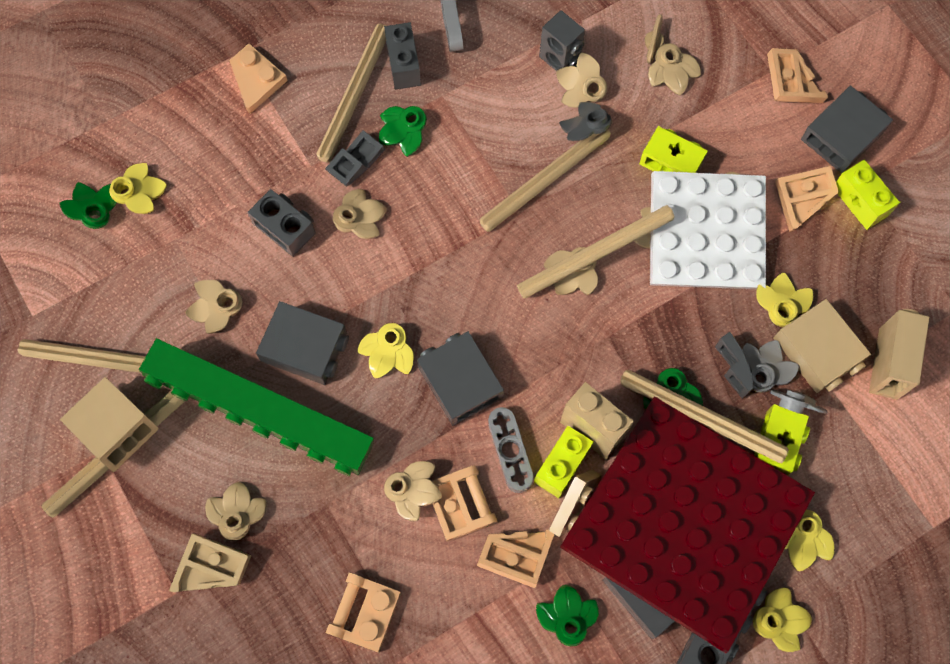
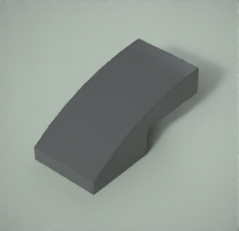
[325,130,385,187]
[715,332,753,399]

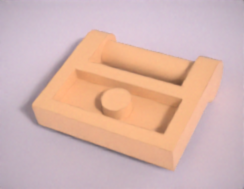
[432,465,498,542]
[326,573,401,653]

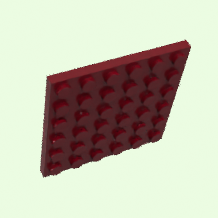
[560,396,815,654]

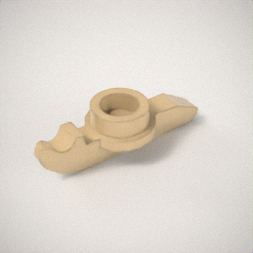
[645,14,664,64]

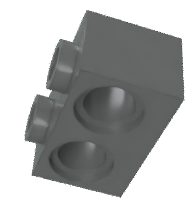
[539,10,585,71]
[384,22,421,90]
[247,189,316,257]

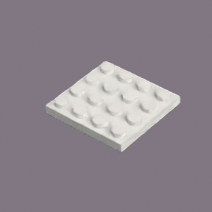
[650,171,766,289]

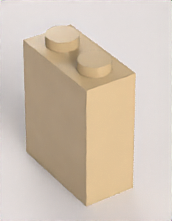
[773,299,871,393]
[869,309,929,400]
[60,377,159,472]
[560,382,634,460]

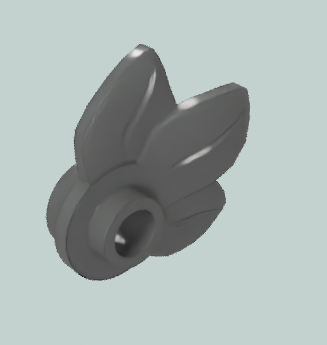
[559,102,612,141]

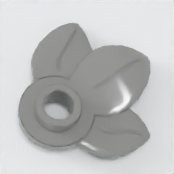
[742,340,799,392]
[770,389,828,414]

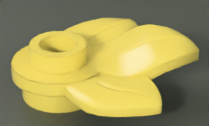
[109,163,167,214]
[756,273,813,327]
[358,323,414,378]
[785,509,835,571]
[753,588,812,652]

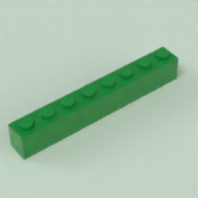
[138,338,374,476]

